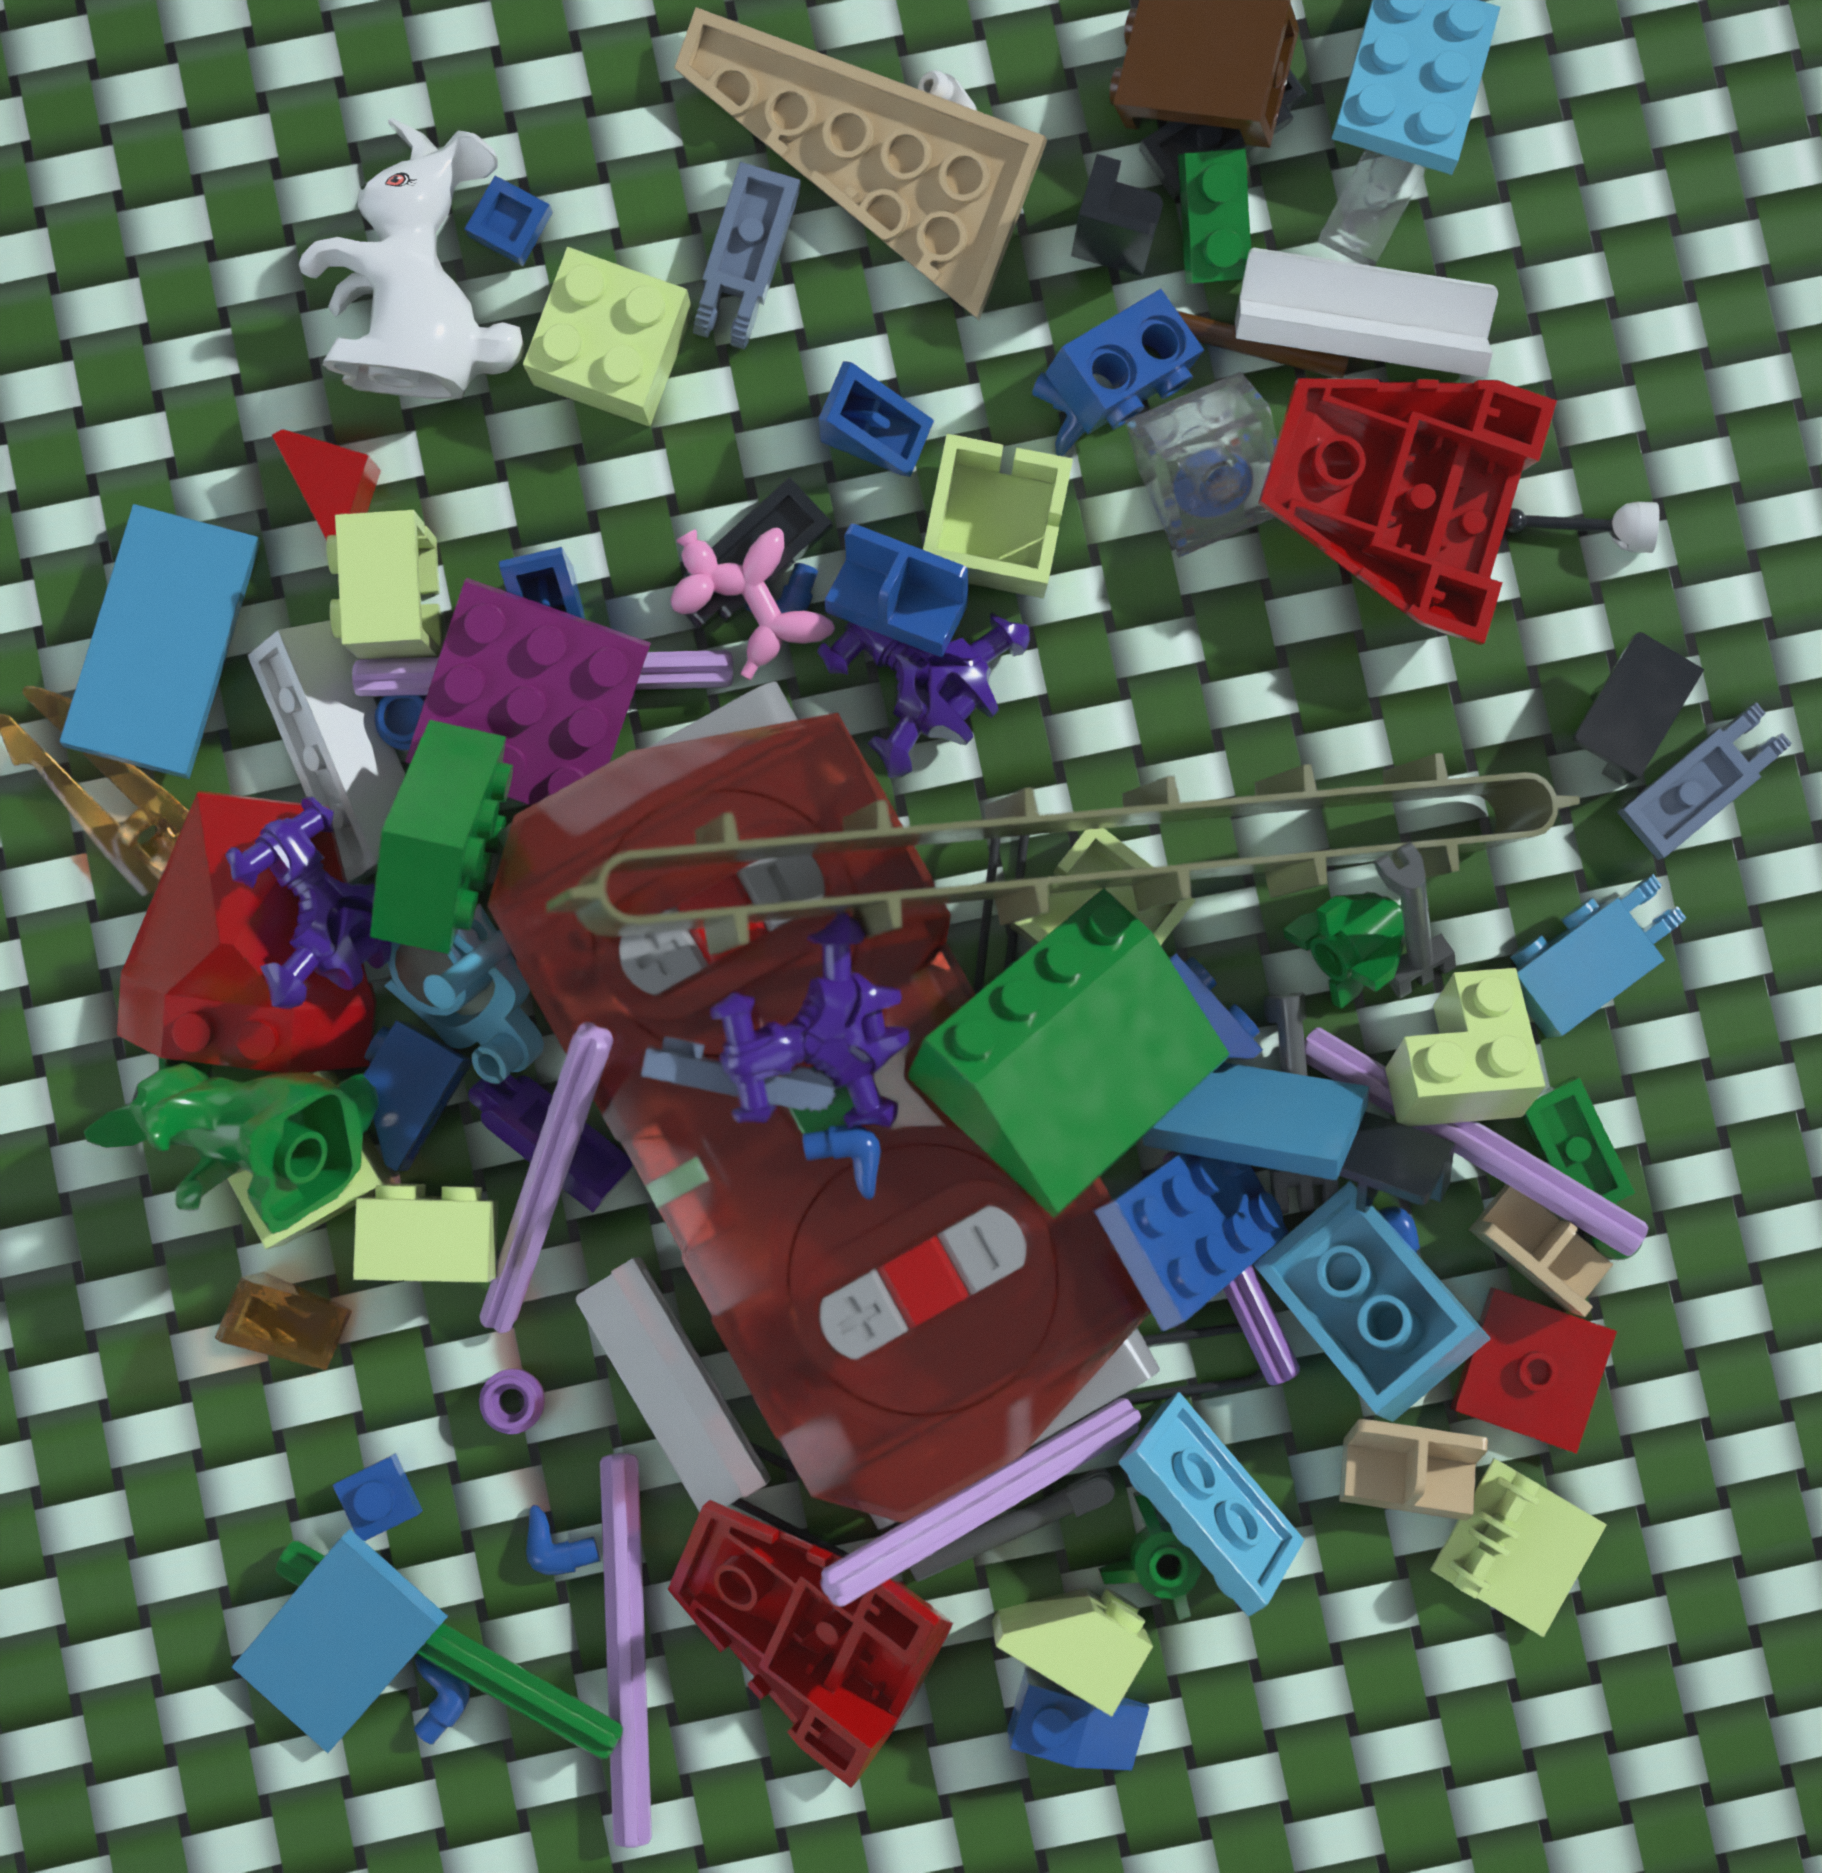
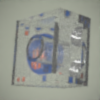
[1125,372,1277,558]

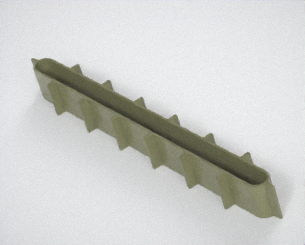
[546,753,1580,955]

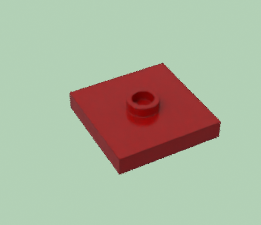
[1450,1287,1617,1454]

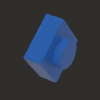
[465,175,553,266]
[333,1453,423,1541]

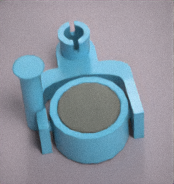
[384,904,544,1084]

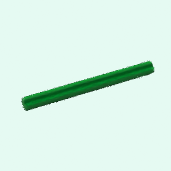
[275,1540,623,1760]

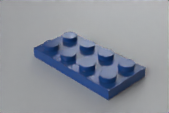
[1094,1152,1289,1332]

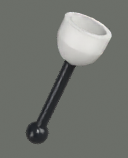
[1505,502,1659,553]

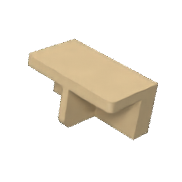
[1468,1184,1613,1317]
[1339,1419,1488,1521]

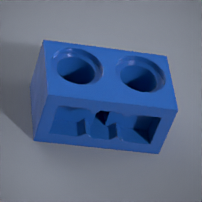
[1045,288,1204,434]

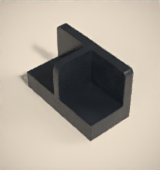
[1071,154,1163,276]
[1573,632,1705,786]
[1339,1111,1455,1213]

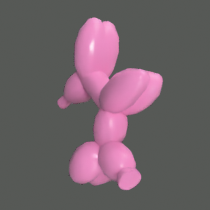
[670,528,835,680]

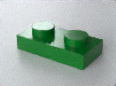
[1178,148,1251,284]

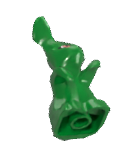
[83,1057,379,1234]

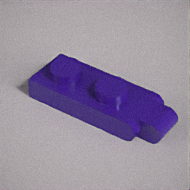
[468,1074,635,1213]

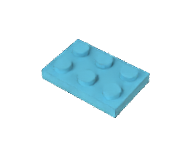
[1331,0,1500,175]
[1118,1392,1305,1617]

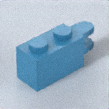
[1510,874,1686,1038]

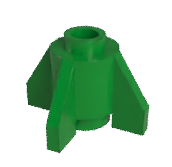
[1283,891,1405,1009]
[1098,1492,1201,1620]

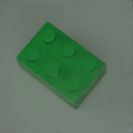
[370,720,513,954]

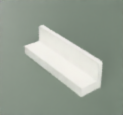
[1235,248,1498,378]
[247,620,405,884]
[576,1257,771,1512]

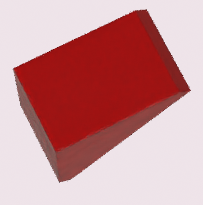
[272,429,381,540]

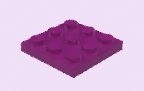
[405,578,651,808]

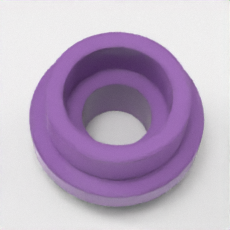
[479,1368,545,1434]

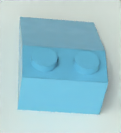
[1253,1181,1491,1422]

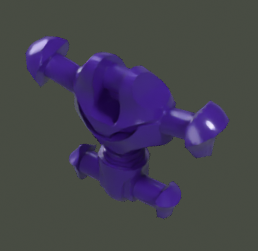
[817,612,1030,778]
[225,796,392,1009]
[711,912,910,1128]

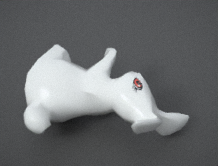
[299,118,524,399]

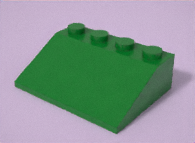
[907,888,1230,1219]

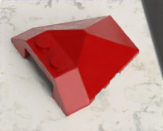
[1258,378,1557,645]
[117,791,377,1073]
[667,1500,954,1788]

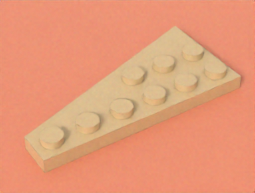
[674,7,1047,321]

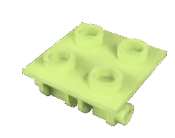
[1430,1458,1607,1637]

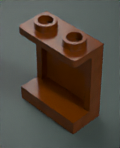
[1110,0,1299,148]

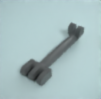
[1374,842,1456,998]
[1264,992,1339,1214]
[909,1468,1114,1582]

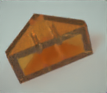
[215,1271,352,1370]

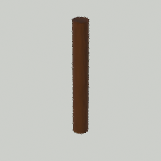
[1177,311,1349,379]

